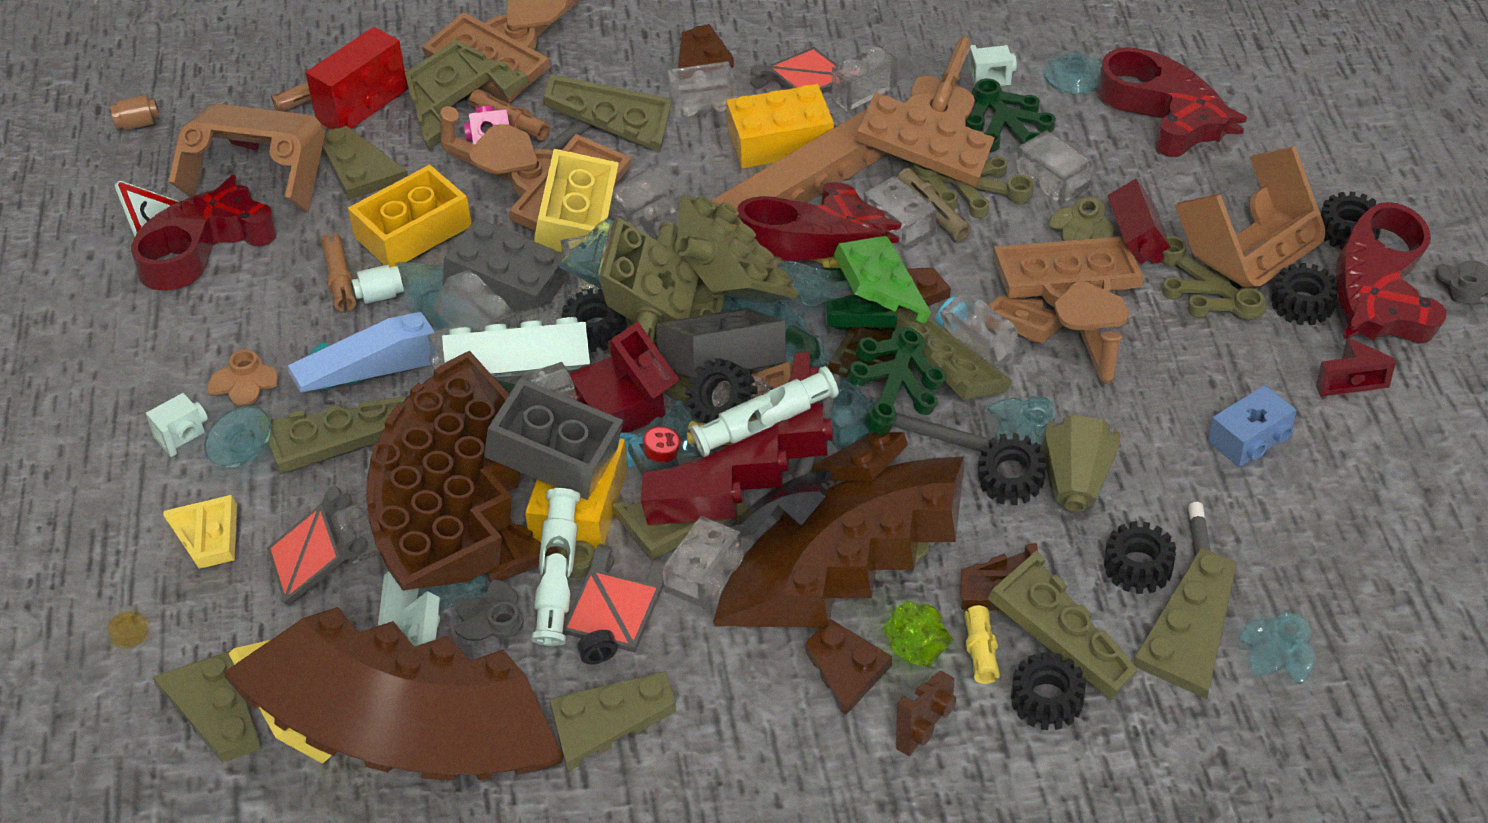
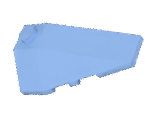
[288,312,435,393]

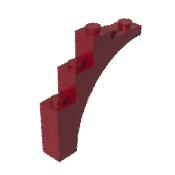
[641,352,834,525]

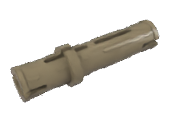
[896,168,971,242]

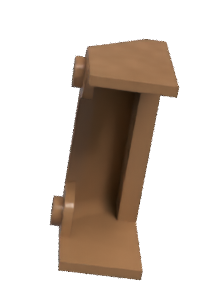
[168,103,325,212]
[1175,146,1325,288]

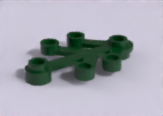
[966,78,1056,161]
[846,327,946,434]

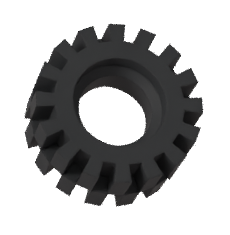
[1321,191,1381,250]
[1271,263,1338,326]
[562,289,627,352]
[685,358,758,423]
[978,433,1046,505]
[1104,521,1176,594]
[1011,652,1086,730]

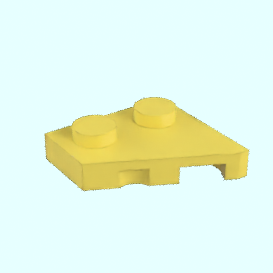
[163,495,237,569]

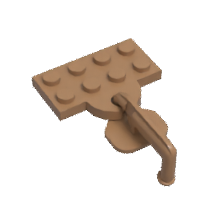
[422,0,580,103]
[855,36,994,187]
[440,106,631,231]
[993,237,1144,384]

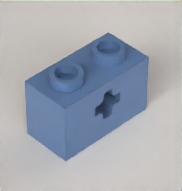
[1208,385,1297,467]

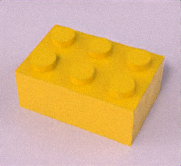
[726,84,834,169]
[348,164,472,267]
[525,439,628,549]

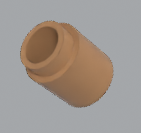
[110,94,159,131]

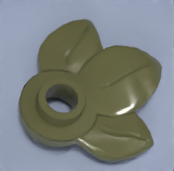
[1049,197,1114,241]

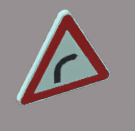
[115,181,179,236]

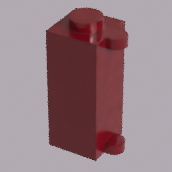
[1107,179,1171,264]

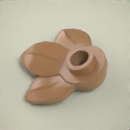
[207,349,278,408]

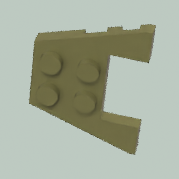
[405,40,530,149]

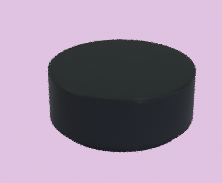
[577,630,618,665]

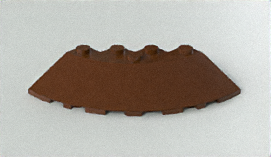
[366,350,520,591]
[713,456,965,627]
[224,607,563,780]

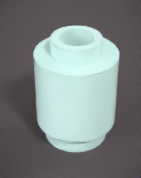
[352,264,404,304]

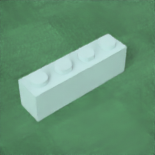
[442,317,590,378]

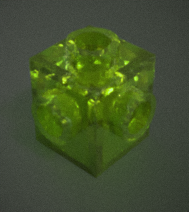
[882,600,954,667]

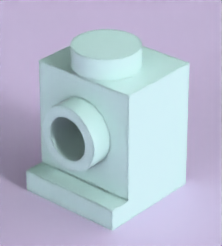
[968,45,1017,87]
[146,393,208,457]

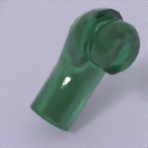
[785,325,820,365]

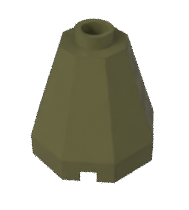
[1041,415,1121,512]

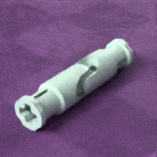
[690,366,839,457]
[530,488,581,646]

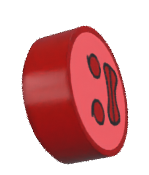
[642,426,680,462]

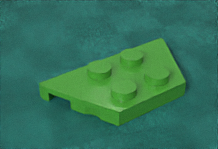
[834,236,931,324]

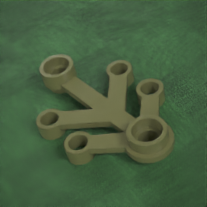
[911,156,1034,218]
[1162,236,1267,320]

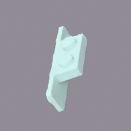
[378,571,440,647]

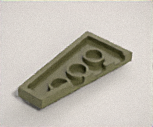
[543,74,672,152]
[893,308,1012,400]
[259,396,406,474]
[1134,547,1237,699]
[988,550,1138,700]

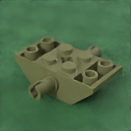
[675,194,799,303]
[599,217,725,343]

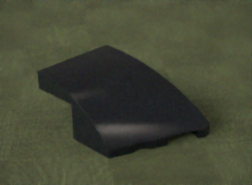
[729,469,833,537]

